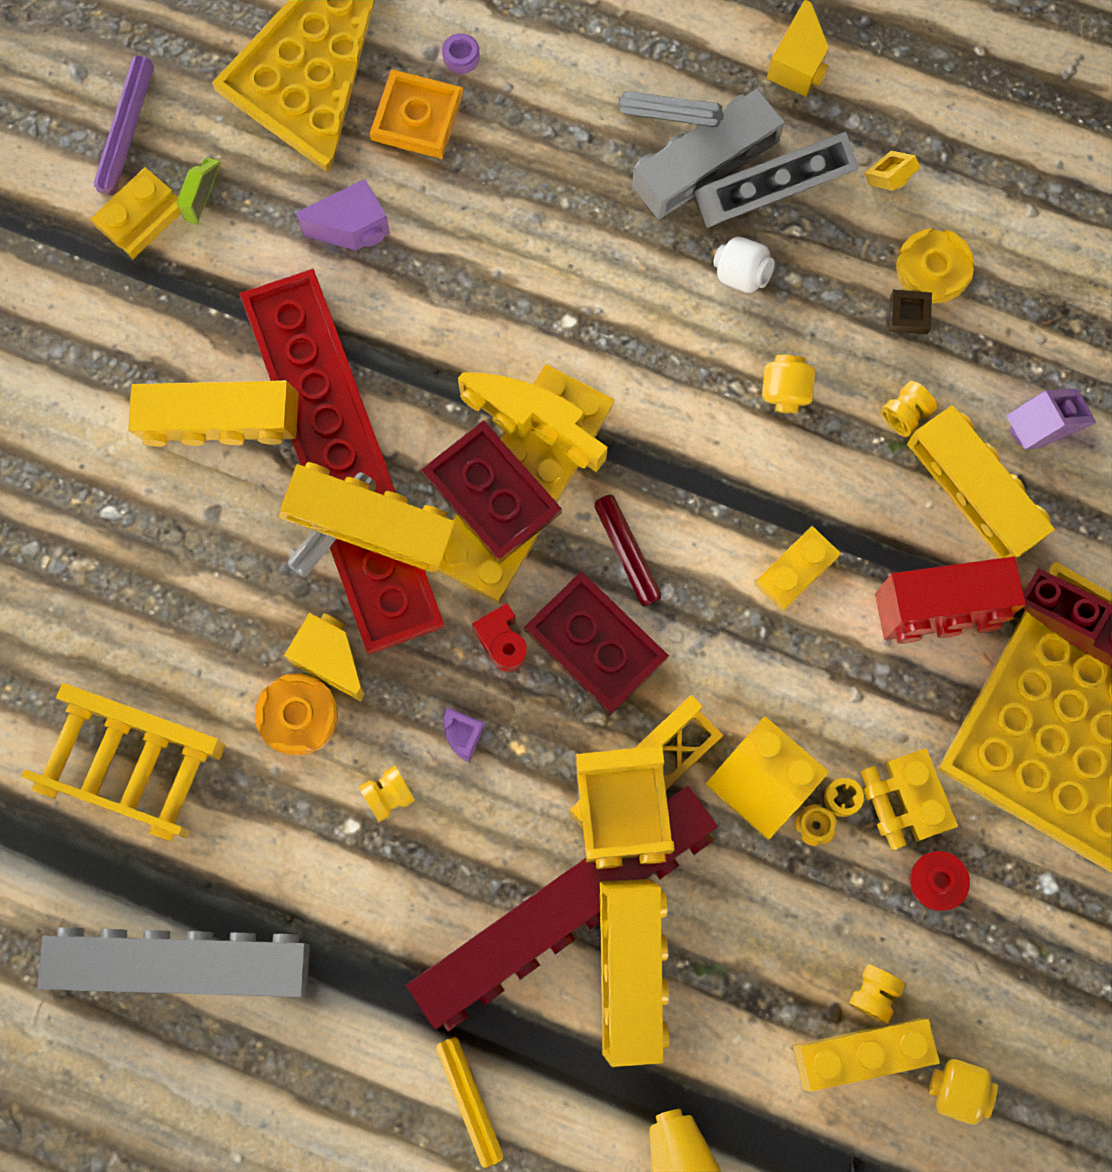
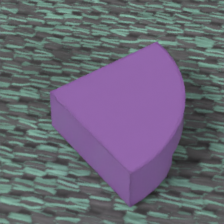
[444,707,486,763]

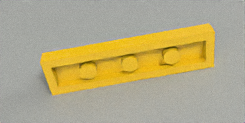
[569,695,723,829]

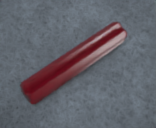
[594,494,662,606]

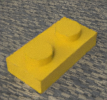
[754,526,841,612]

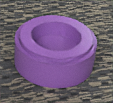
[442,33,480,74]

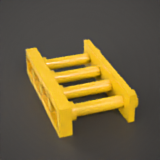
[21,682,226,842]

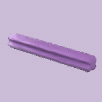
[93,55,154,195]

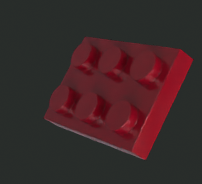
[421,420,562,564]
[524,571,669,716]

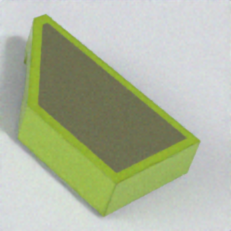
[176,158,221,225]

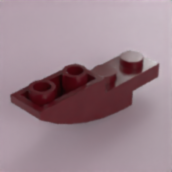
[1022,568,1112,668]

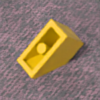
[766,0,829,97]
[284,613,365,702]

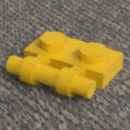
[860,748,958,851]

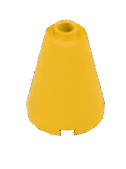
[650,1109,722,1172]

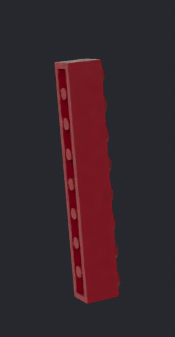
[405,785,718,1032]

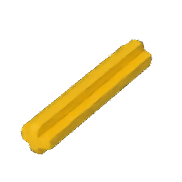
[436,1037,503,1168]

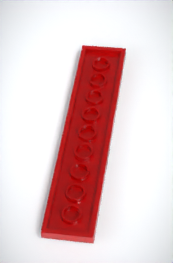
[239,268,445,655]

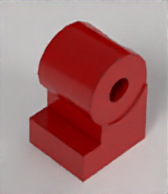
[472,603,527,672]

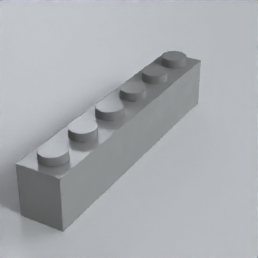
[37,927,310,997]

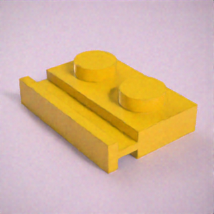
[90,167,181,260]

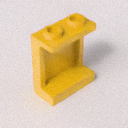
[575,745,675,869]

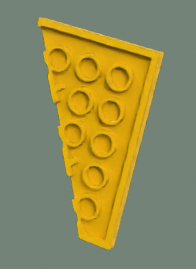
[212,0,375,173]

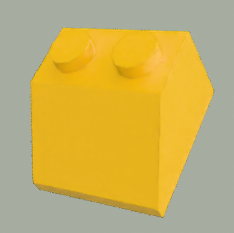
[705,716,829,840]

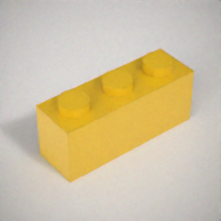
[792,1018,940,1092]

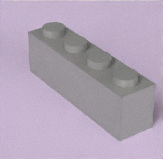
[632,89,785,220]
[694,132,859,228]

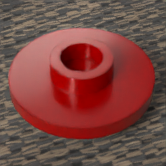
[910,851,970,911]

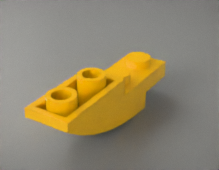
[458,372,607,472]

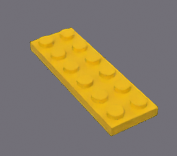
[436,363,615,604]

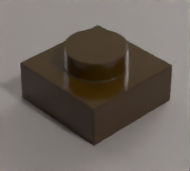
[889,289,932,335]

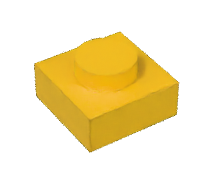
[864,151,921,191]

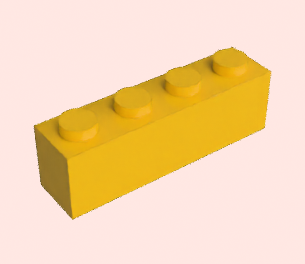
[128,381,299,447]
[907,405,1055,560]
[278,463,455,573]
[600,879,670,1067]

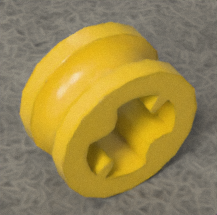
[823,778,864,817]

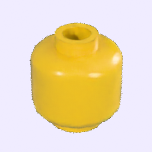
[762,355,815,414]
[928,1059,998,1125]

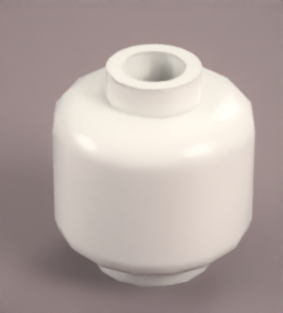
[714,237,774,293]

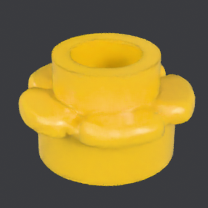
[795,804,837,846]

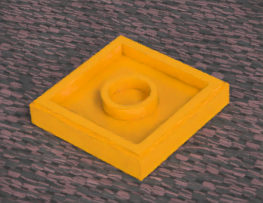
[369,69,464,159]

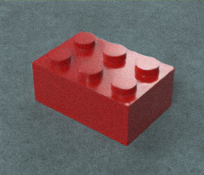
[875,556,1026,644]

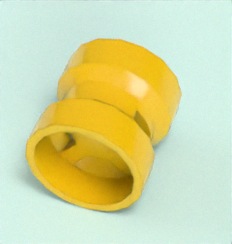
[880,381,937,437]
[358,765,416,823]
[848,964,907,1024]

